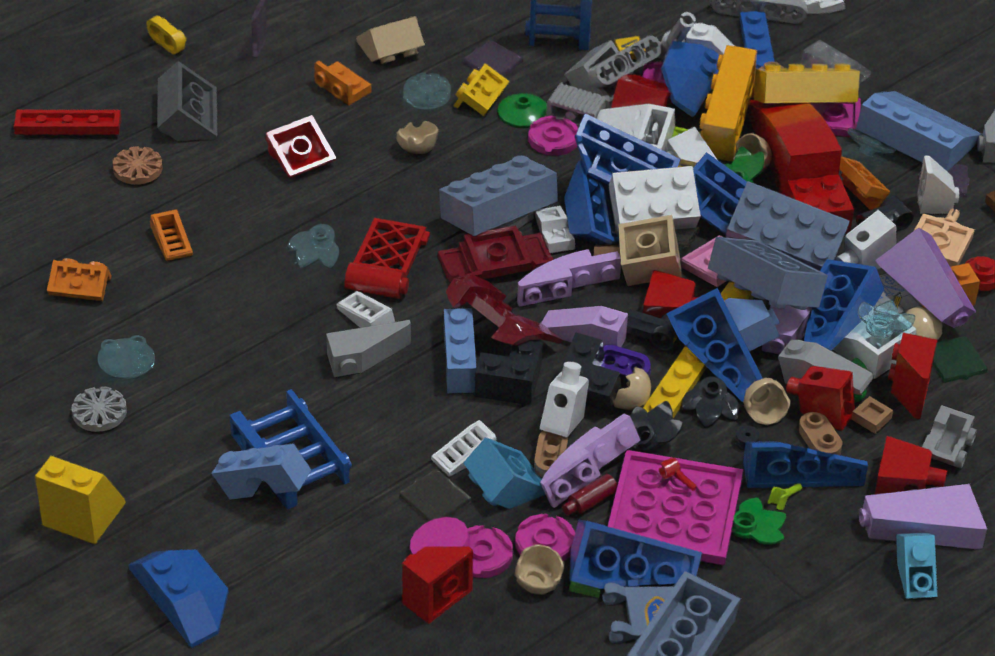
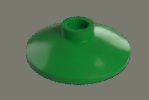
[498,93,547,128]

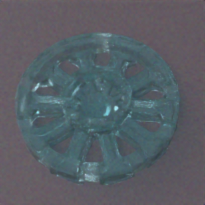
[404,73,451,109]

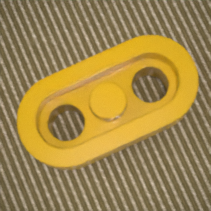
[146,16,186,54]

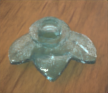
[288,224,339,268]
[858,300,915,339]

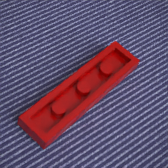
[14,110,121,135]

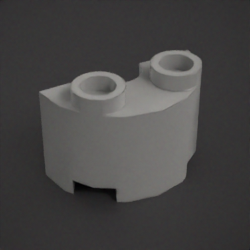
[922,405,977,468]

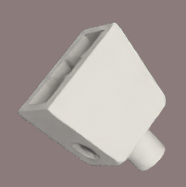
[836,210,896,269]
[540,362,589,437]

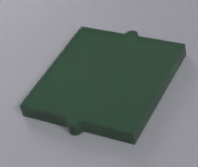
[933,336,988,383]

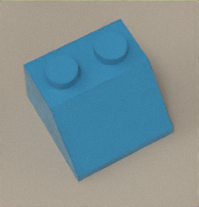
[463,437,546,509]

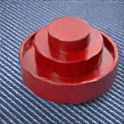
[965,257,995,291]

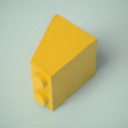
[35,456,125,544]

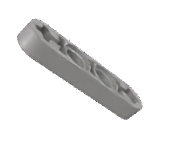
[711,0,808,23]
[588,36,662,88]

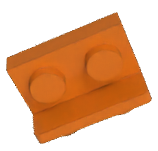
[314,61,371,105]
[839,156,890,210]
[47,258,112,301]

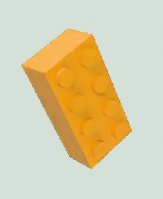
[700,45,757,162]

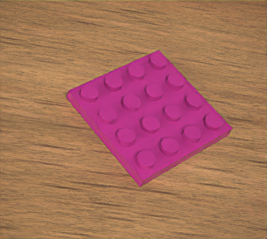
[608,450,743,565]

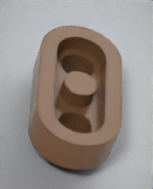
[799,412,842,455]
[534,430,568,477]

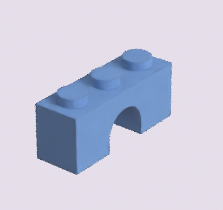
[444,308,476,393]
[212,444,311,499]

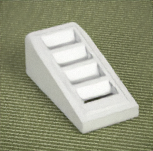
[336,291,395,328]
[432,420,496,477]

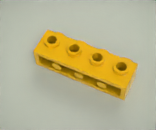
[754,64,860,103]

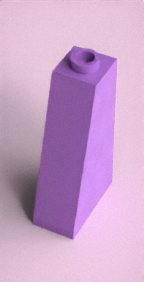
[876,228,976,328]

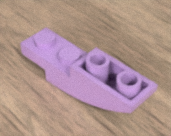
[517,249,621,306]
[540,414,640,508]

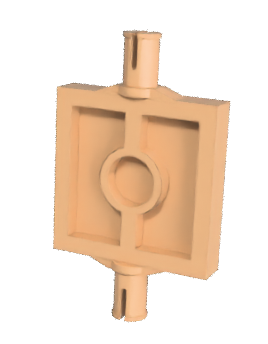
[914,209,975,267]

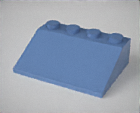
[856,91,983,172]

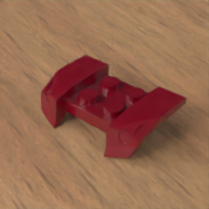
[438,226,553,282]
[446,274,563,346]

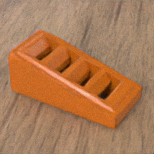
[150,209,193,261]

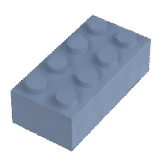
[439,156,558,236]
[726,181,850,271]
[708,237,828,310]
[627,571,740,656]

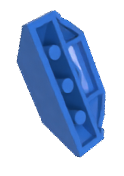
[661,41,719,117]
[575,113,681,185]
[693,152,747,236]
[564,160,620,244]
[128,550,228,648]

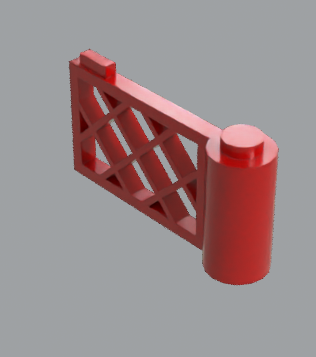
[345,218,430,299]

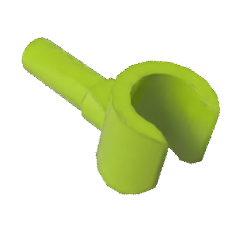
[767,483,802,510]

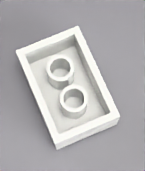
[609,166,700,235]

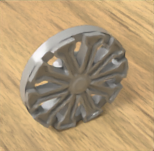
[72,387,127,432]

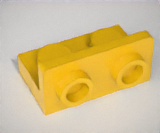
[453,63,509,116]

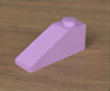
[541,306,628,347]

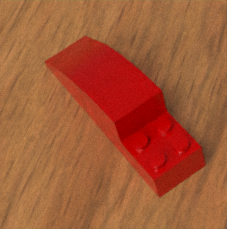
[747,100,854,234]

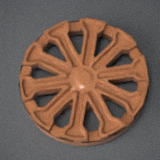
[113,147,163,184]

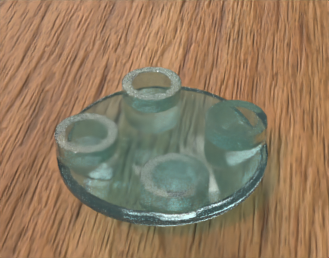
[98,335,155,378]

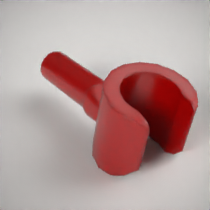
[658,458,698,491]

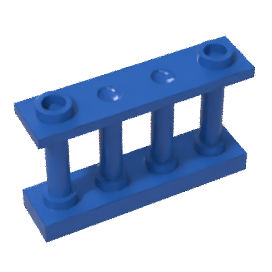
[525,0,592,50]
[230,389,352,510]

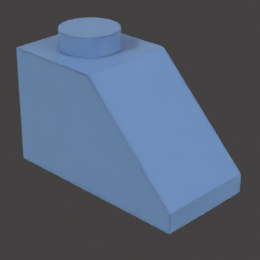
[724,298,780,351]

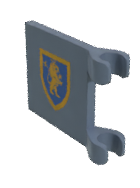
[602,583,673,643]

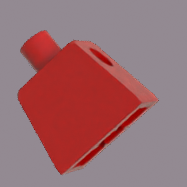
[643,270,698,318]
[786,366,855,431]
[875,436,947,495]

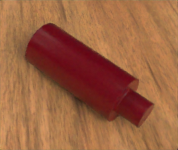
[562,474,618,516]

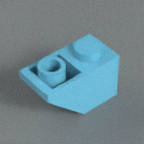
[896,533,937,598]

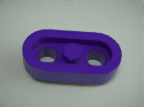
[601,345,651,381]

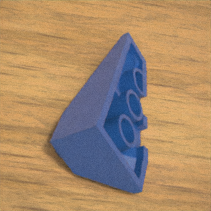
[804,259,884,351]
[666,288,763,402]
[570,520,702,589]

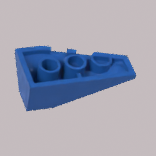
[743,441,868,488]

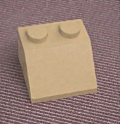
[356,16,425,64]
[618,215,682,286]

